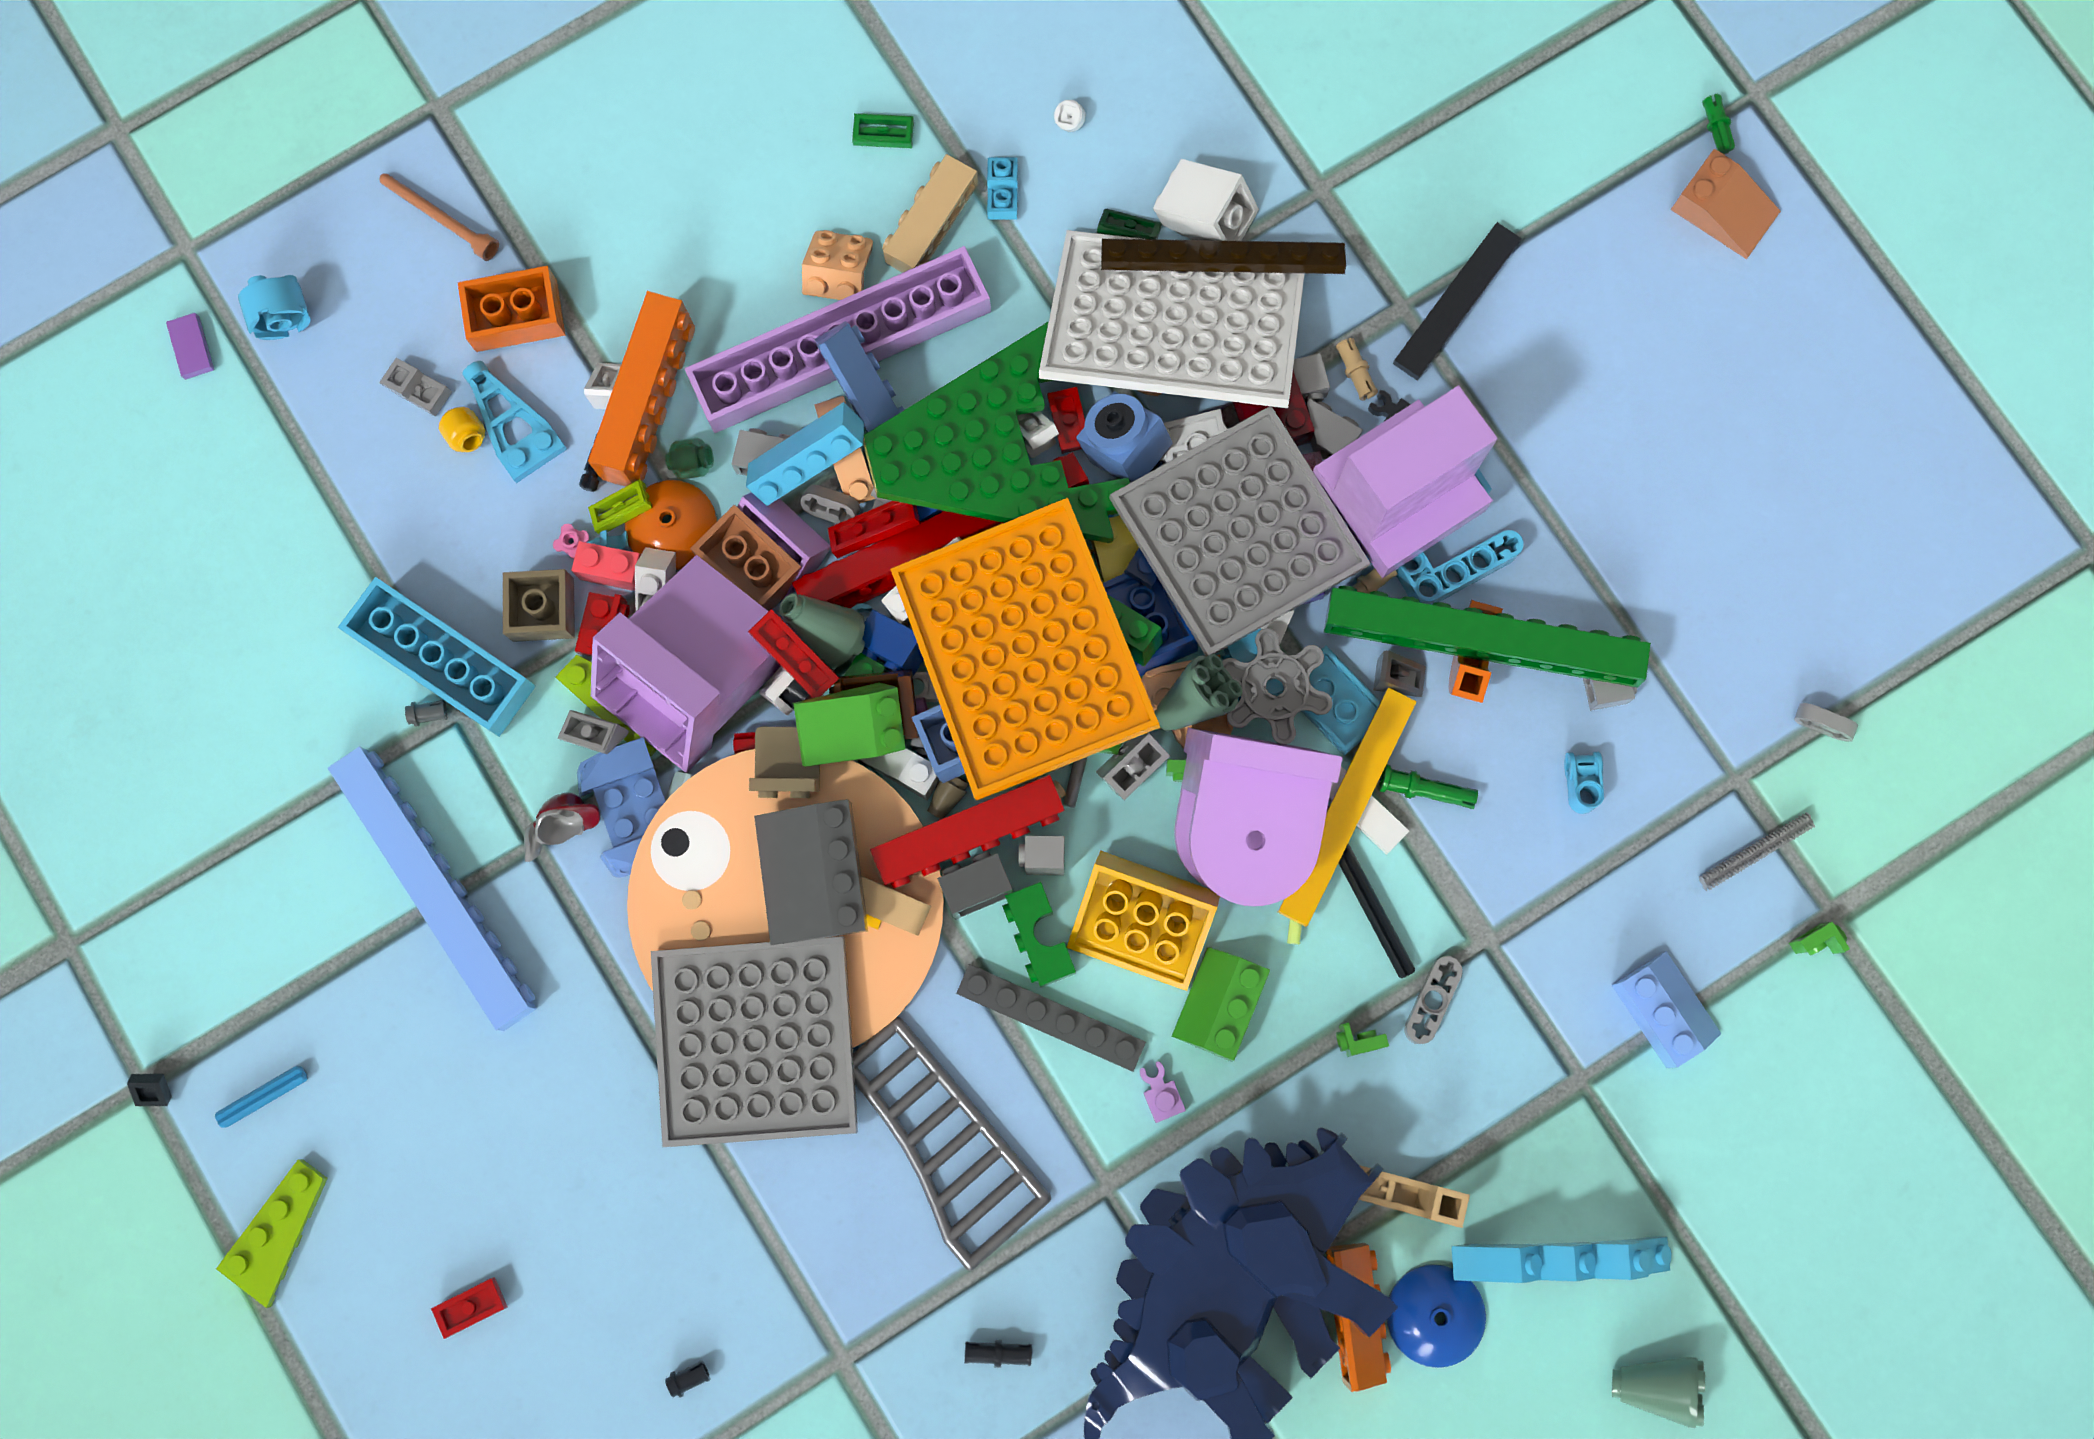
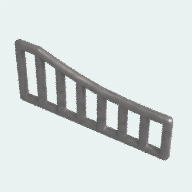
[853,1017,1051,1271]

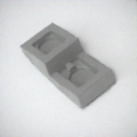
[379,358,452,417]

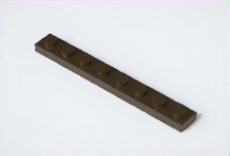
[1101,239,1346,274]

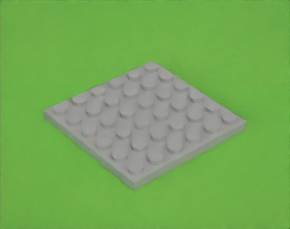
[1109,406,1371,656]
[651,936,858,1147]

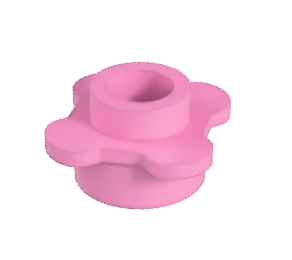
[553,524,589,559]

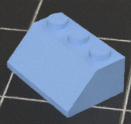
[1612,951,1721,1068]

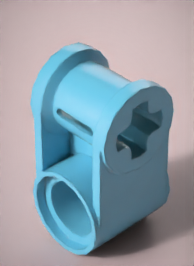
[1564,752,1604,814]

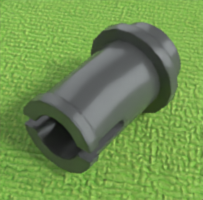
[405,700,448,727]

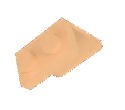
[802,230,873,300]

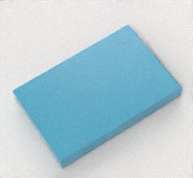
[1302,645,1380,756]

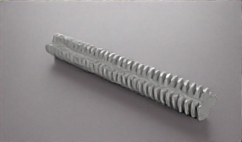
[1699,812,1815,891]

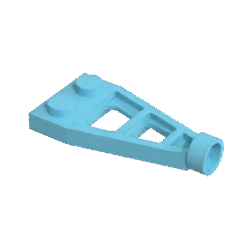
[462,361,567,483]

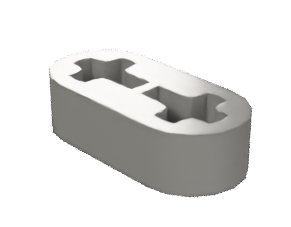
[800,485,860,524]
[1794,703,1858,742]

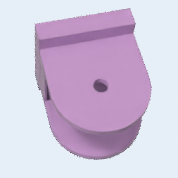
[1174,727,1343,906]

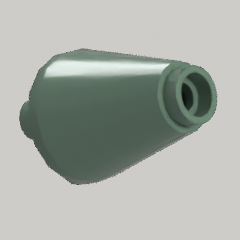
[779,594,865,669]
[1154,654,1242,731]
[1612,1357,1705,1428]

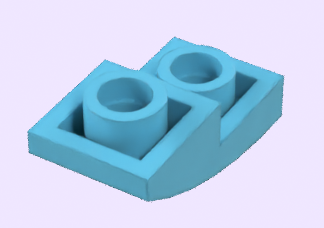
[987,157,1018,220]

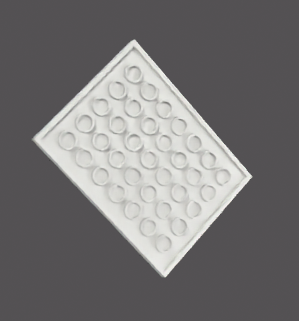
[1039,230,1304,408]

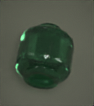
[665,438,714,480]

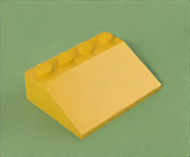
[1067,850,1220,991]

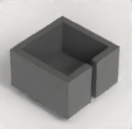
[937,851,1013,920]

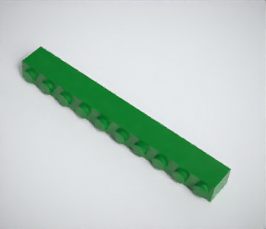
[1324,586,1651,688]

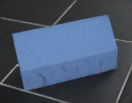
[814,321,904,433]

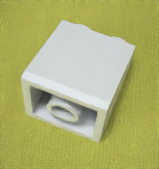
[1153,159,1259,241]

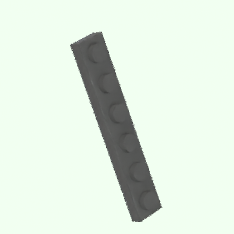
[956,964,1146,1072]

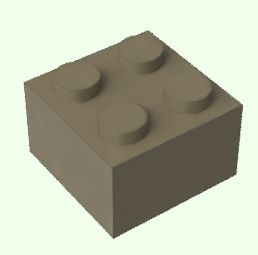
[503,569,575,642]

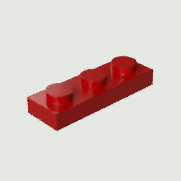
[828,501,920,559]
[748,609,839,698]

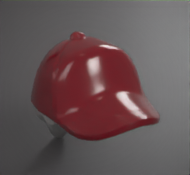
[524,792,600,862]

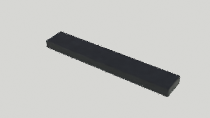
[1393,222,1522,381]

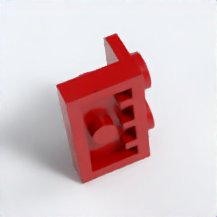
[575,592,630,657]

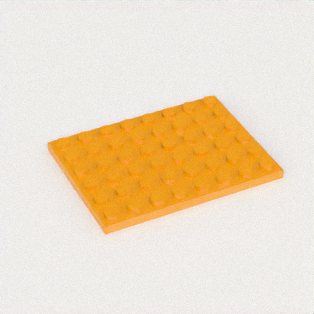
[890,498,1160,801]

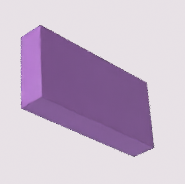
[166,313,214,380]

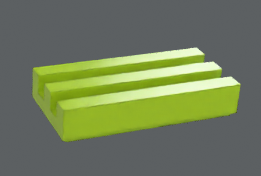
[588,479,652,535]

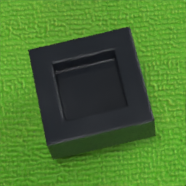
[127,1074,172,1106]

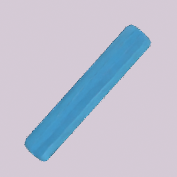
[215,1066,308,1128]

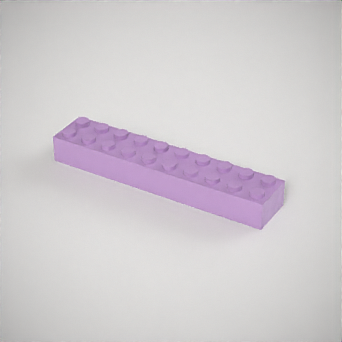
[684,246,991,433]

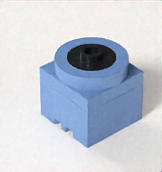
[1076,391,1173,483]

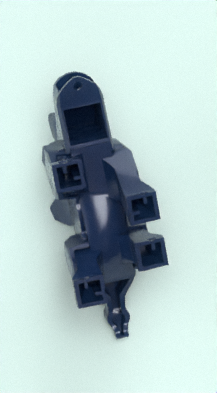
[1084,1127,1399,1439]

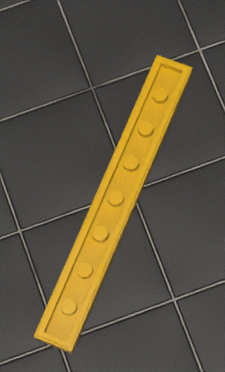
[1277,687,1417,927]

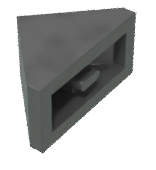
[1373,651,1426,697]

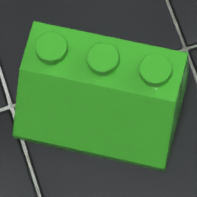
[1171,947,1270,1062]

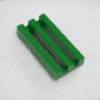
[852,113,914,148]

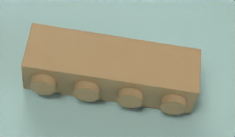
[882,154,978,273]

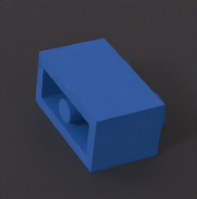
[861,610,923,676]

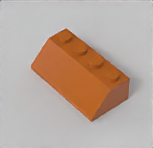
[1326,1243,1391,1392]

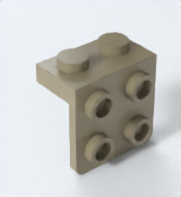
[749,727,820,798]

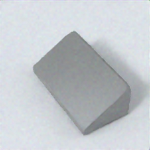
[558,710,629,754]

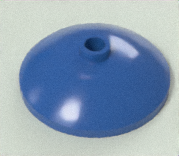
[1386,1264,1486,1368]

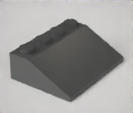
[754,799,869,945]

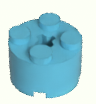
[238,275,311,340]

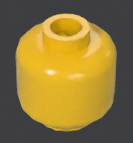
[439,407,485,452]

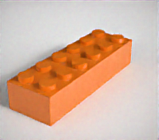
[588,291,695,487]

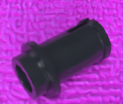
[665,1360,710,1398]

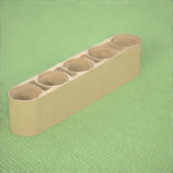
[861,876,931,936]

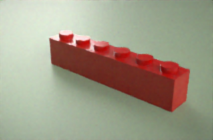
[870,775,1065,889]

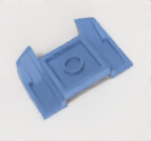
[577,737,666,878]

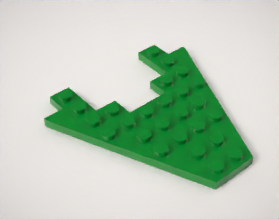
[863,322,1130,543]

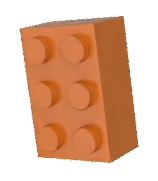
[458,266,566,352]

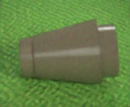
[927,777,969,819]

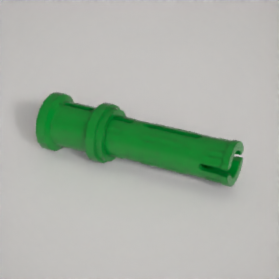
[1379,764,1478,809]

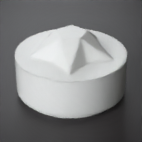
[1054,100,1085,132]

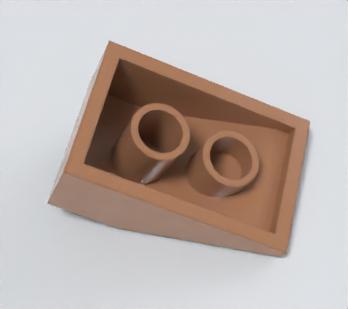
[1671,148,1781,259]

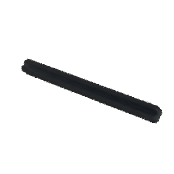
[1327,805,1415,978]

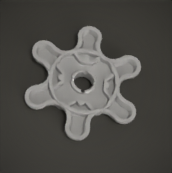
[1222,628,1333,745]

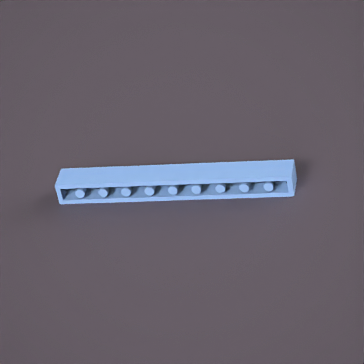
[328,746,537,1031]

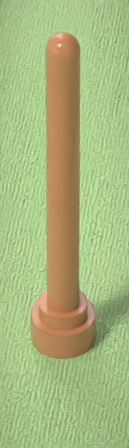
[379,173,499,261]

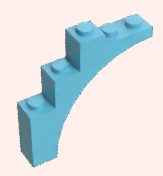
[1451,1236,1672,1283]

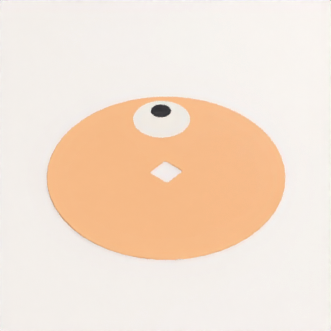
[627,749,944,1048]

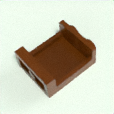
[829,669,918,739]

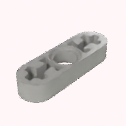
[1404,956,1462,1044]

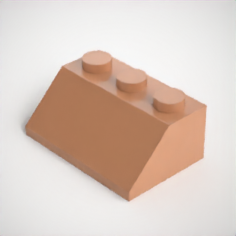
[690,505,802,611]

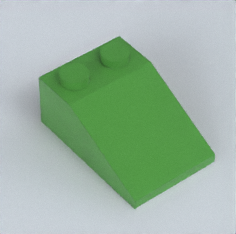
[793,682,906,766]

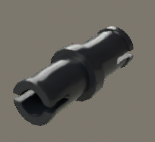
[964,1340,1032,1368]

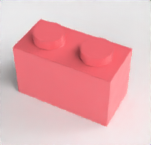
[571,541,641,591]

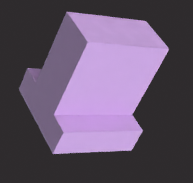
[1313,385,1498,579]
[591,555,780,773]

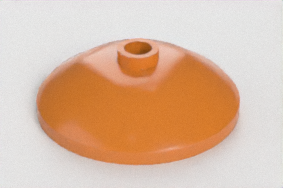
[625,480,717,570]

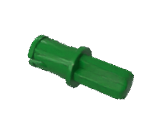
[1702,94,1735,154]

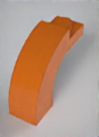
[1449,600,1503,703]

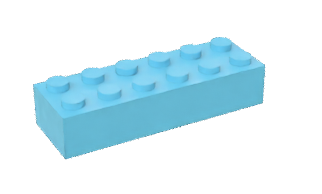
[337,577,536,737]

